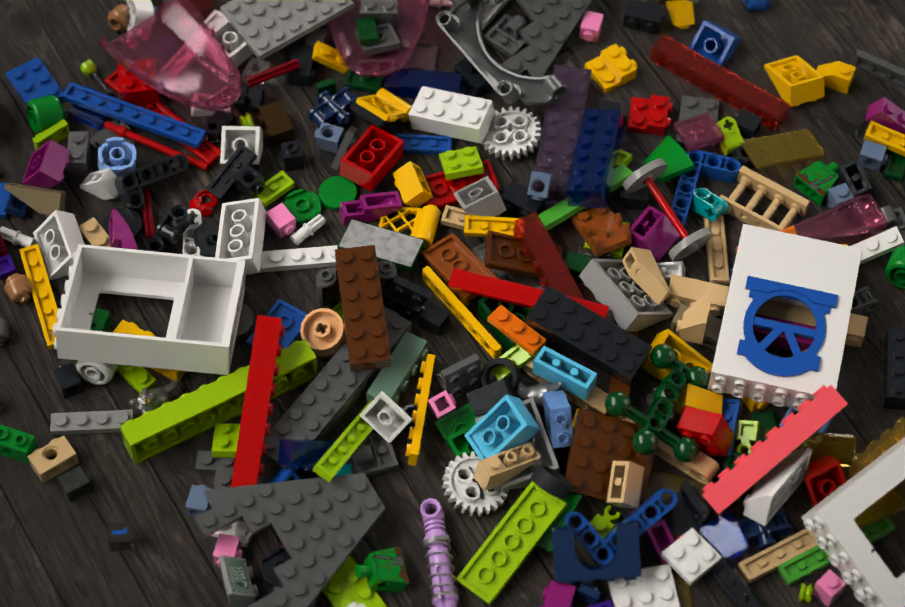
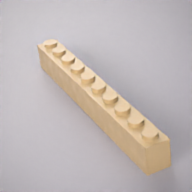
[665,274,868,347]

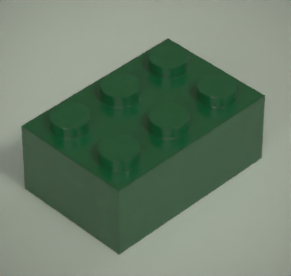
[478,297,544,351]

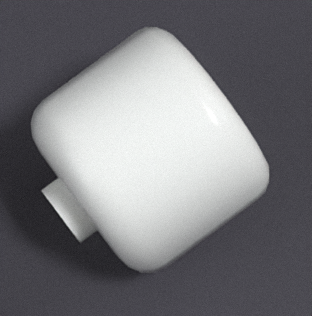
[76,360,119,385]

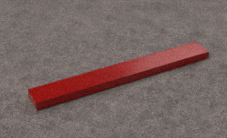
[104,69,221,167]
[448,268,609,319]

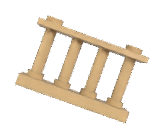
[720,166,810,231]

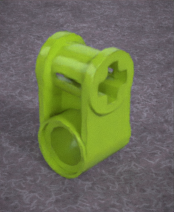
[715,117,744,155]

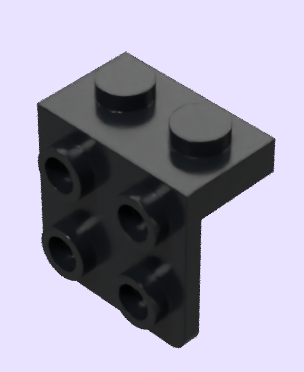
[661,480,711,541]

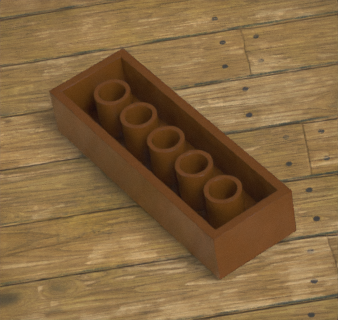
[335,245,391,372]

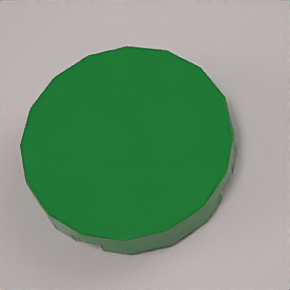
[319,176,357,211]
[283,189,322,225]

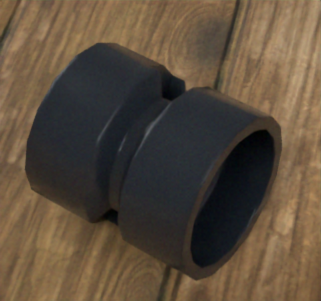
[234,84,265,112]

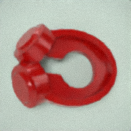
[189,189,218,217]

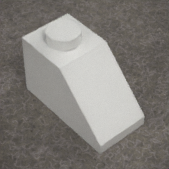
[79,168,119,200]

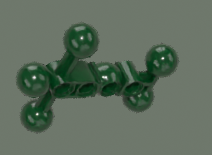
[605,344,710,463]

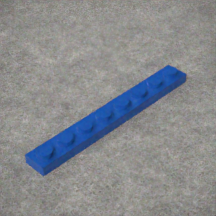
[62,82,207,149]

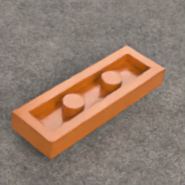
[487,305,547,356]

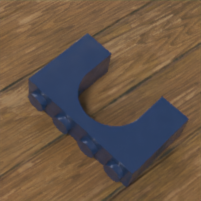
[551,521,641,584]

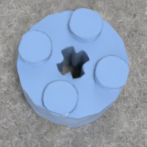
[98,137,137,180]

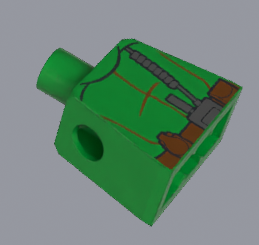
[793,161,840,207]
[355,547,409,593]

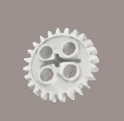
[482,106,542,160]
[442,451,509,516]

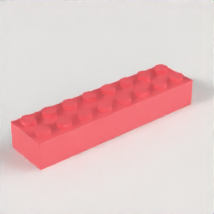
[701,385,848,515]

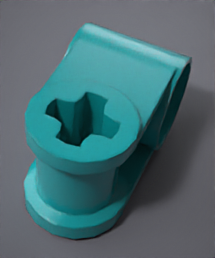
[691,188,729,221]

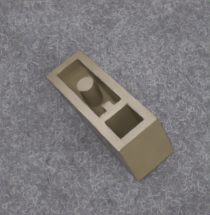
[4,182,66,218]

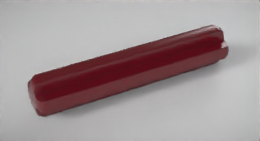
[247,59,301,87]
[141,189,156,240]

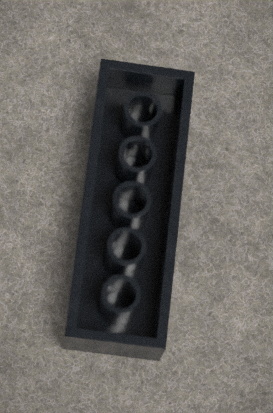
[526,285,652,387]

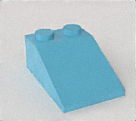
[465,394,540,460]

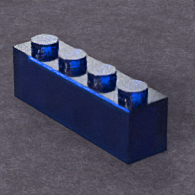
[385,67,462,99]

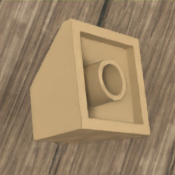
[676,289,713,344]

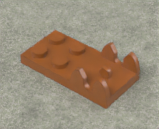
[569,198,632,257]
[421,233,498,308]

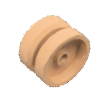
[300,308,346,359]

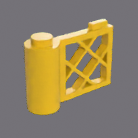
[356,88,412,123]
[378,205,441,248]

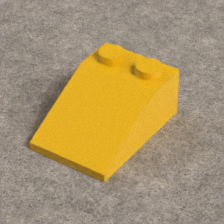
[764,55,825,106]
[642,329,713,387]

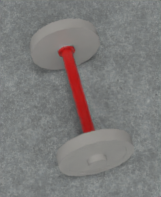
[622,158,713,262]

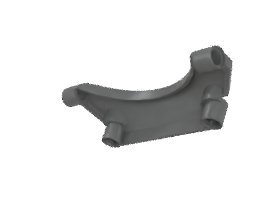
[436,0,566,106]

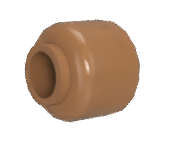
[108,4,131,32]
[4,273,33,304]

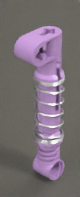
[420,498,459,607]

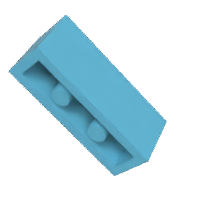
[532,346,597,401]

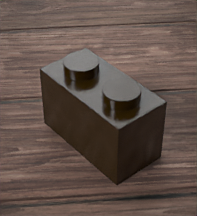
[257,100,294,147]

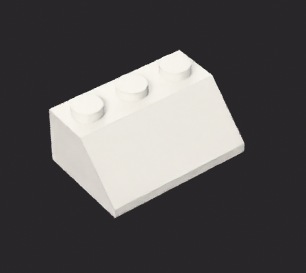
[33,210,85,280]

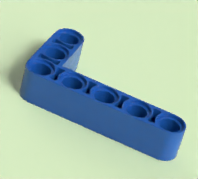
[668,149,741,228]
[564,488,677,564]

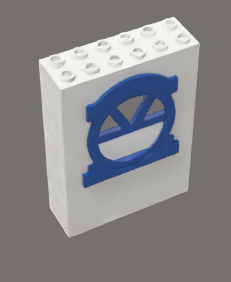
[707,224,862,411]

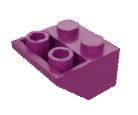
[629,205,680,263]

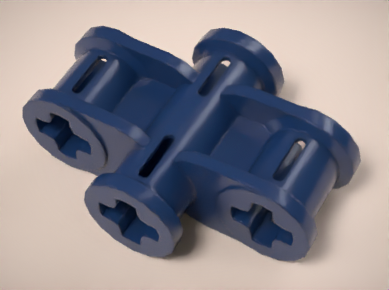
[308,86,359,129]
[729,509,794,551]

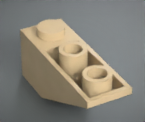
[622,247,670,306]
[473,442,541,491]

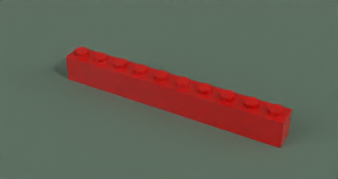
[231,315,285,522]

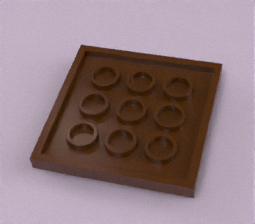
[565,409,655,509]

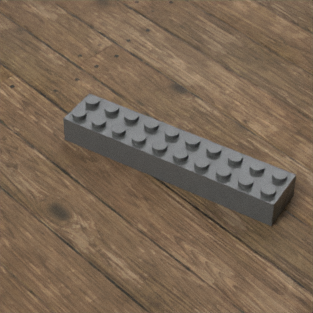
[261,305,412,473]

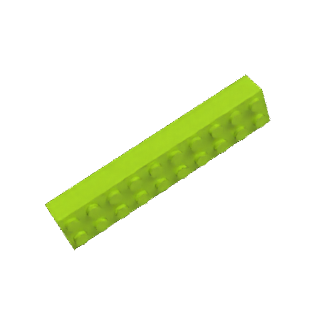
[120,339,318,464]

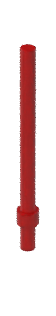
[104,121,209,171]

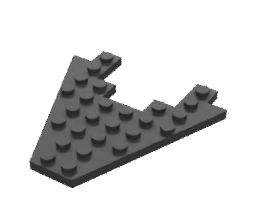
[450,0,592,77]
[194,473,385,607]

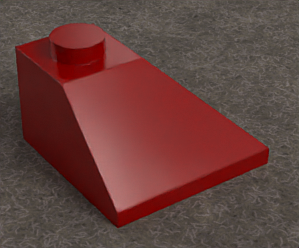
[803,455,847,507]

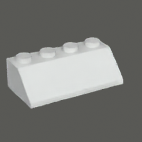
[743,448,812,526]

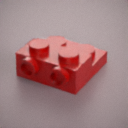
[627,95,673,136]

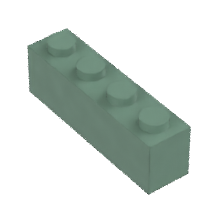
[366,331,429,404]

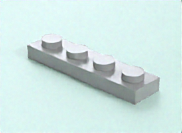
[50,410,134,435]

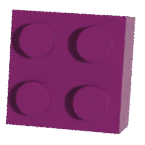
[22,139,70,189]

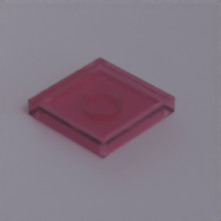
[673,112,724,152]

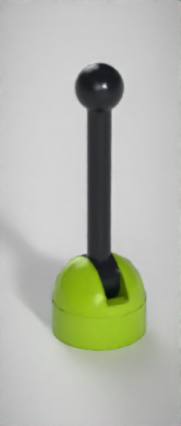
[80,60,114,97]

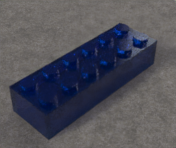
[566,109,624,208]

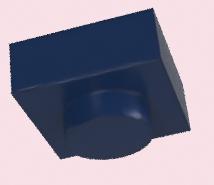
[4,194,27,219]
[577,583,601,605]

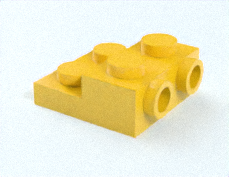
[584,44,637,93]

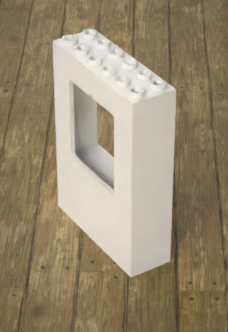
[53,244,246,375]
[801,437,905,607]

